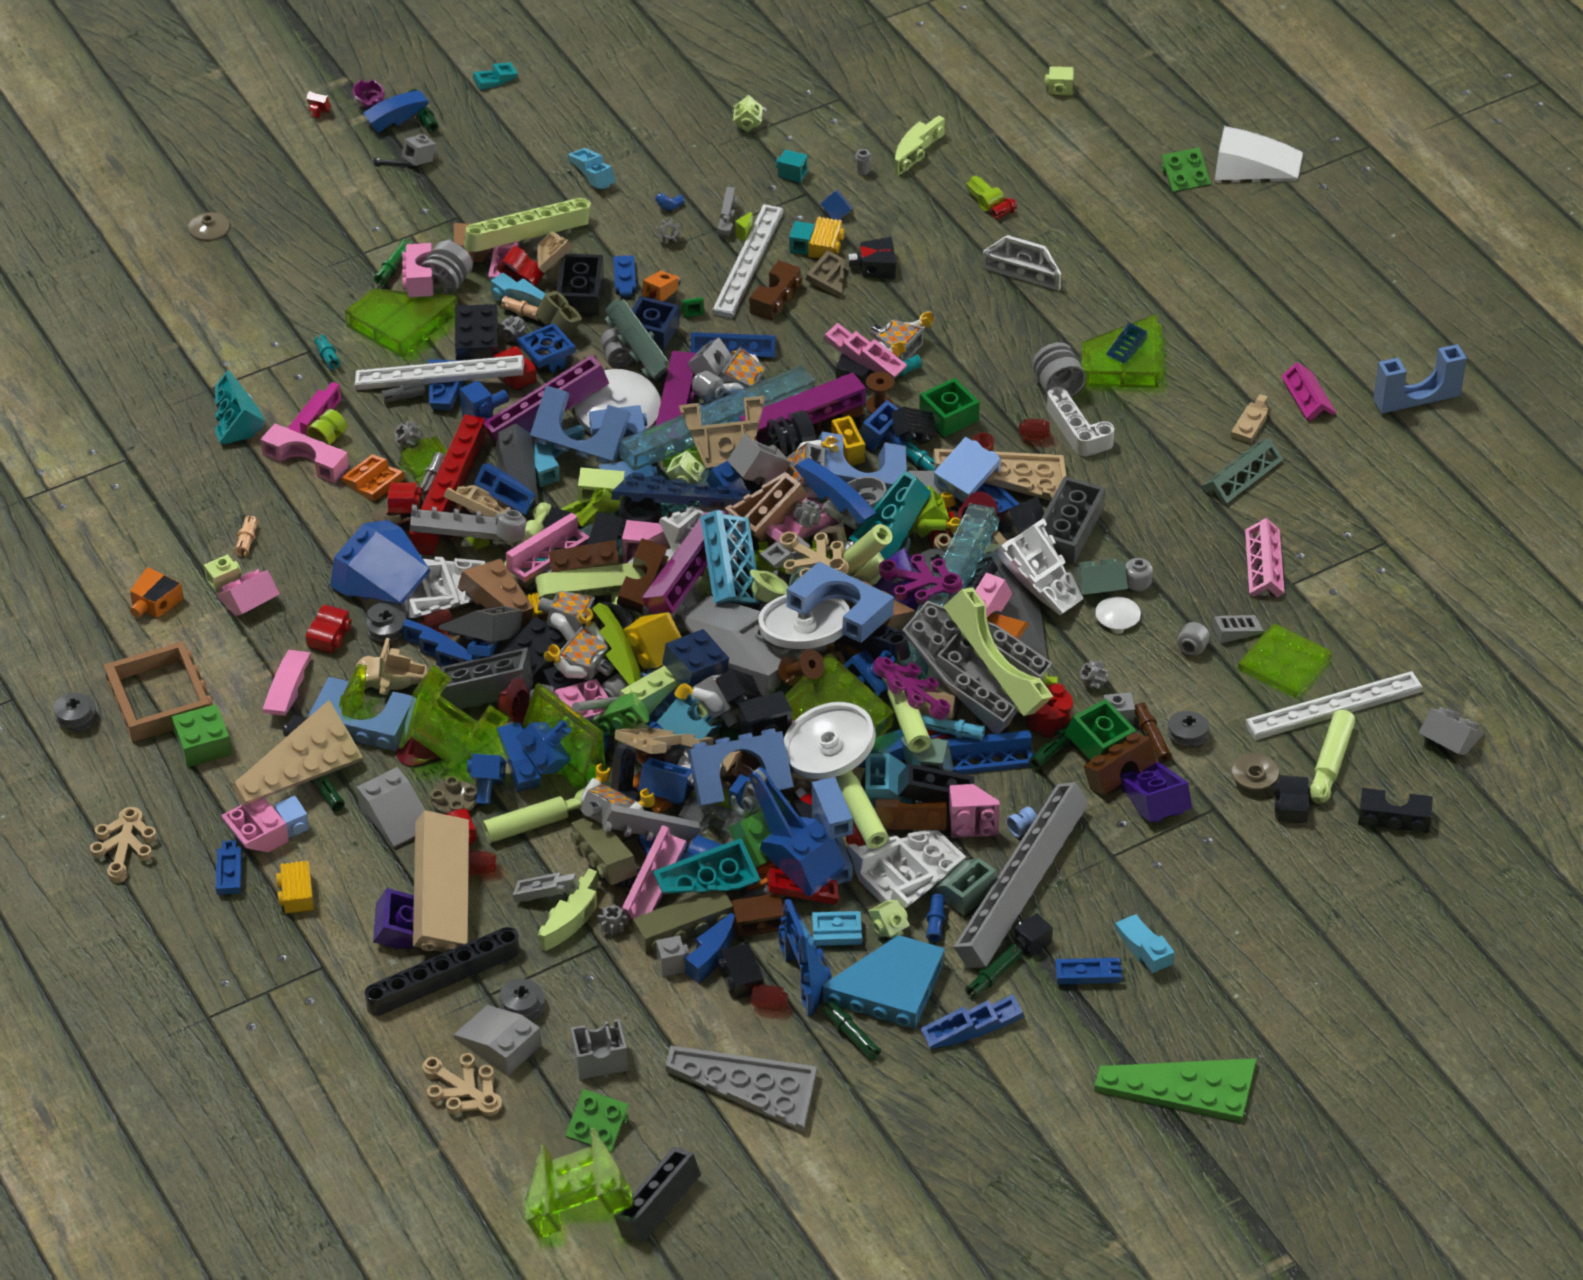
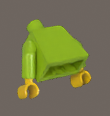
[906,485,963,537]

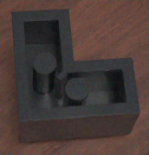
[992,496,1045,539]

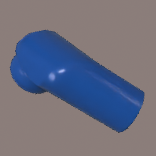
[655,193,685,211]

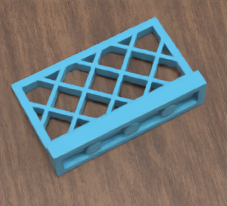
[700,510,762,605]

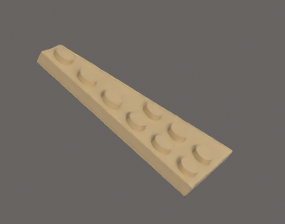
[933,449,1066,501]
[232,700,363,806]

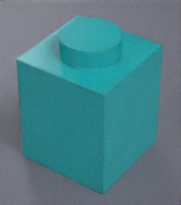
[776,149,808,183]
[789,221,815,255]

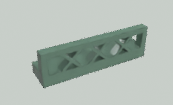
[1201,438,1283,504]

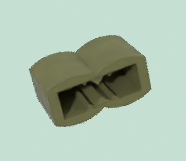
[536,291,582,338]

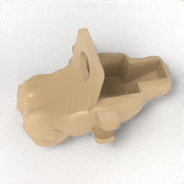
[353,638,429,695]

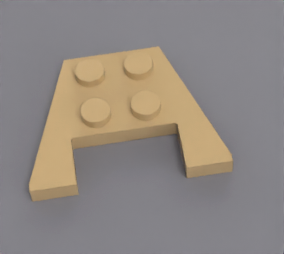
[679,396,765,469]
[615,727,714,754]

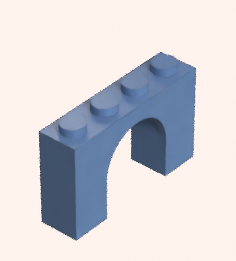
[1373,344,1467,414]
[530,385,631,464]
[589,405,657,479]
[818,432,906,491]
[786,561,894,643]
[308,677,416,751]
[687,728,794,807]
[812,777,853,884]

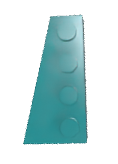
[849,470,931,560]

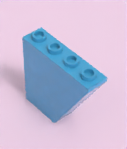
[823,935,945,1029]

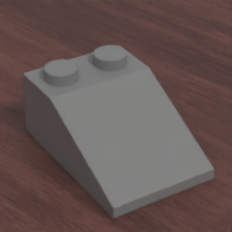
[357,767,425,850]
[454,1005,542,1076]

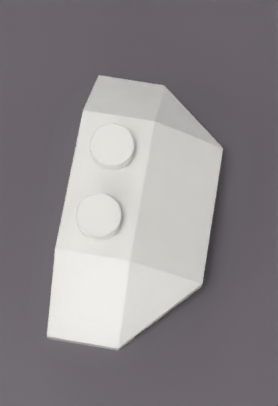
[982,235,1061,291]

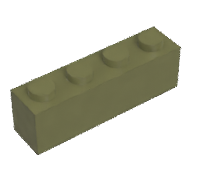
[570,817,637,885]
[633,890,733,954]

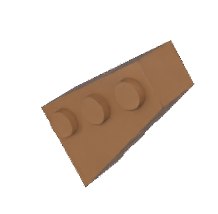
[725,472,808,542]
[457,559,534,627]

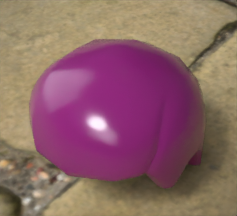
[352,79,385,109]

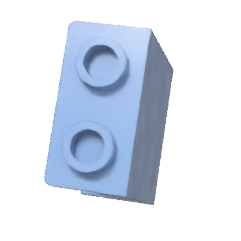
[934,437,1001,503]

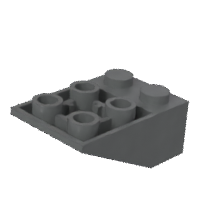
[439,606,522,644]

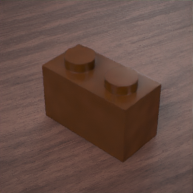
[732,893,785,938]

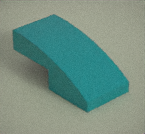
[472,62,518,90]

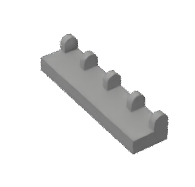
[410,505,501,540]
[602,804,700,848]

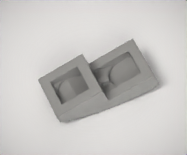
[760,535,811,568]

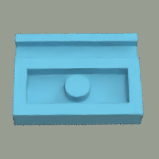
[812,911,862,946]

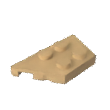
[443,485,516,517]

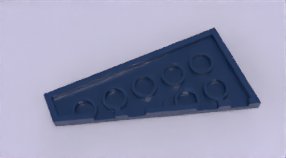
[611,472,752,507]

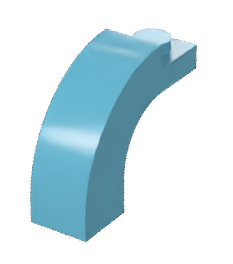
[533,425,585,487]

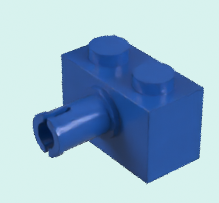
[460,380,509,421]
[859,400,909,451]
[839,650,895,706]
[516,720,571,774]
[467,754,507,805]
[638,758,692,803]

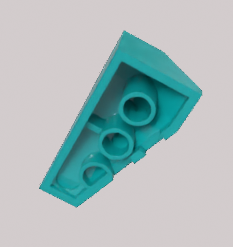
[215,370,265,444]
[653,838,761,894]

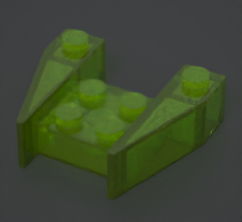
[399,665,509,778]
[524,1127,632,1239]

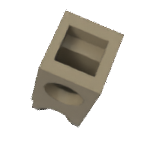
[819,523,847,551]

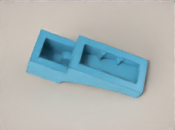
[568,148,616,189]
[491,273,545,307]
[1115,914,1175,973]

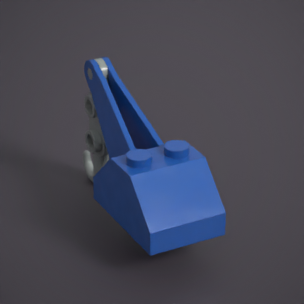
[730,767,845,897]

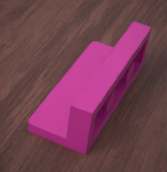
[1281,362,1336,421]
[288,382,341,436]

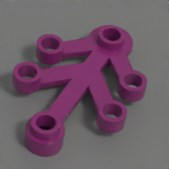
[879,554,963,605]
[873,657,950,720]

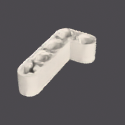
[1047,386,1115,457]

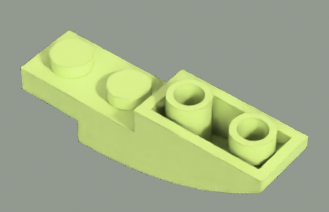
[895,115,945,176]
[538,869,598,951]

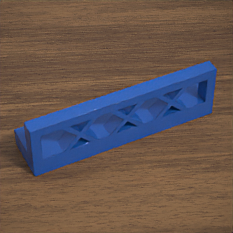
[690,332,777,357]
[944,730,1033,774]

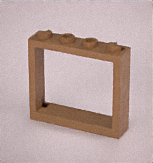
[104,641,213,743]

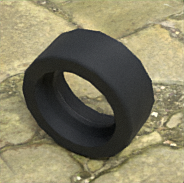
[619,496,661,527]

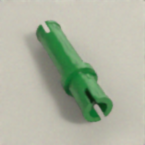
[374,239,413,286]

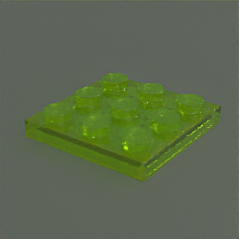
[1238,623,1332,698]

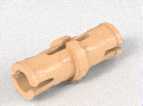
[501,296,541,321]
[234,516,258,557]

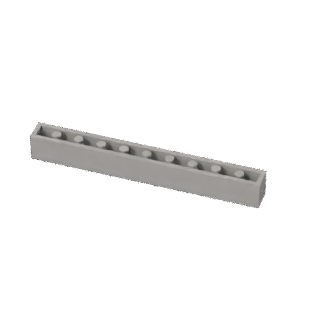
[953,782,1089,968]

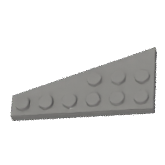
[666,1046,817,1132]

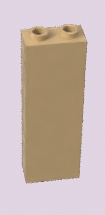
[413,810,469,953]

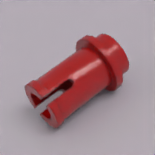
[990,198,1017,220]

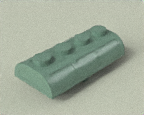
[605,299,668,382]

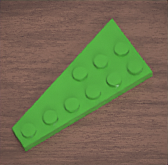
[1094,1058,1257,1123]

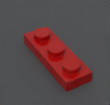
[767,868,839,905]

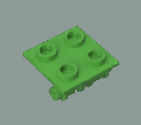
[1161,147,1211,192]
[565,1089,629,1152]

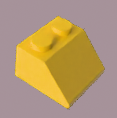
[623,612,681,669]

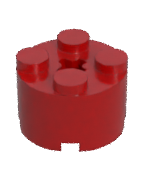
[1026,683,1073,738]

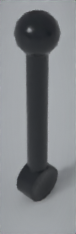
[373,158,414,168]

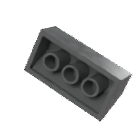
[1041,476,1106,565]
[435,647,533,712]

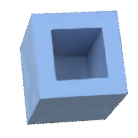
[274,796,309,838]

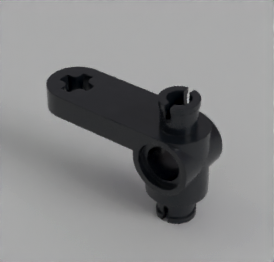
[611,742,652,812]

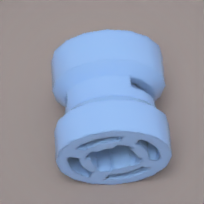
[1006,807,1037,838]

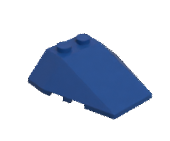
[330,520,431,604]
[778,899,832,1017]

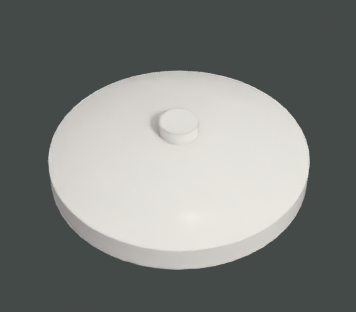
[575,369,661,442]
[759,594,850,649]
[784,702,876,779]

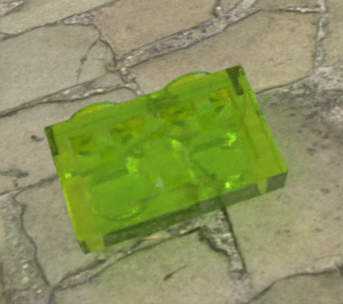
[398,435,448,479]

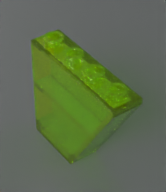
[345,289,458,358]
[1081,315,1163,388]

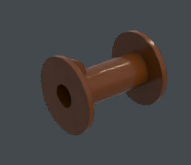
[866,372,894,414]
[778,649,824,686]

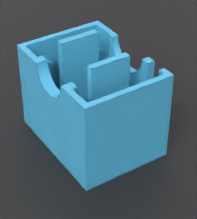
[657,694,722,749]

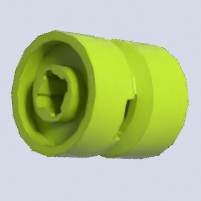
[306,409,347,445]

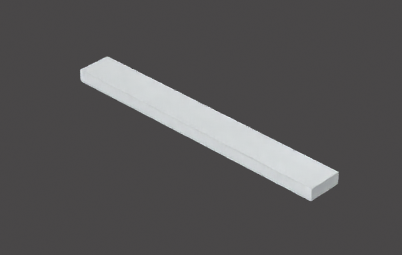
[713,204,783,319]
[354,355,524,390]
[1245,671,1422,741]

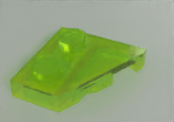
[339,664,367,717]

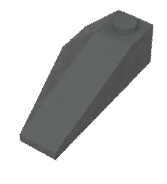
[495,424,538,514]

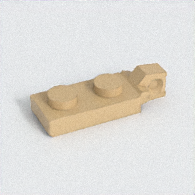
[1231,394,1269,444]

